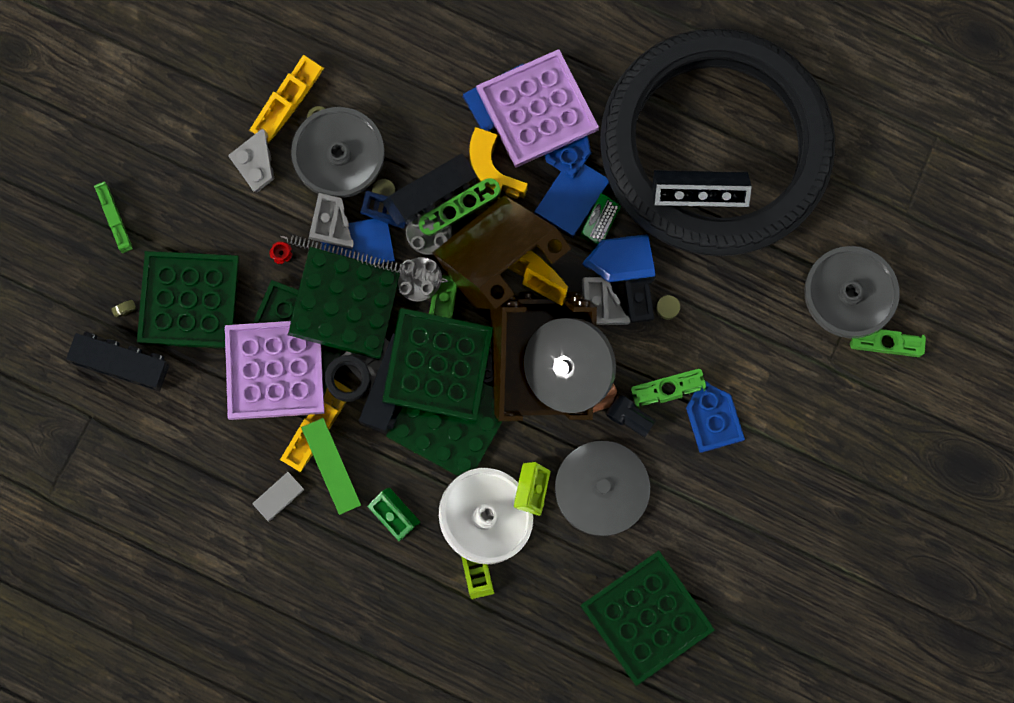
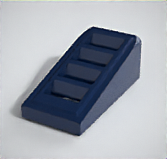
[360,191,406,229]

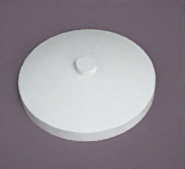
[439,468,533,564]

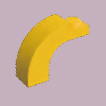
[469,127,528,199]

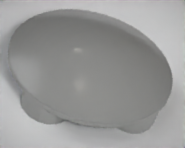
[406,210,452,255]
[398,257,442,302]

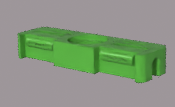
[94,181,133,254]
[850,329,926,357]
[631,369,706,409]

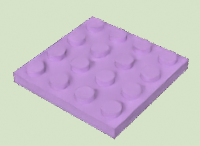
[476,49,599,168]
[225,321,325,420]

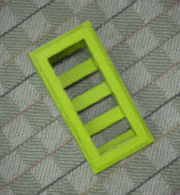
[461,556,494,599]

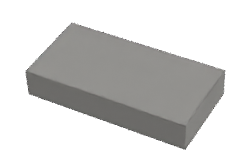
[252,472,304,522]

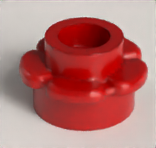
[269,242,292,264]

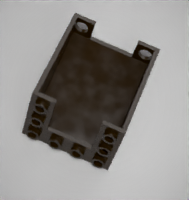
[432,196,571,309]
[490,292,597,421]

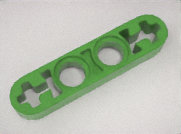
[419,178,501,236]

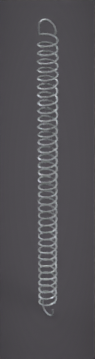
[280,235,448,283]

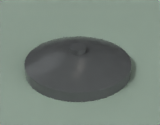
[291,107,385,198]
[804,246,900,338]
[524,317,616,413]
[555,441,650,536]

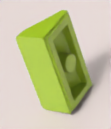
[514,462,551,515]

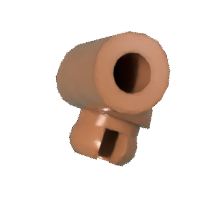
[593,384,617,413]

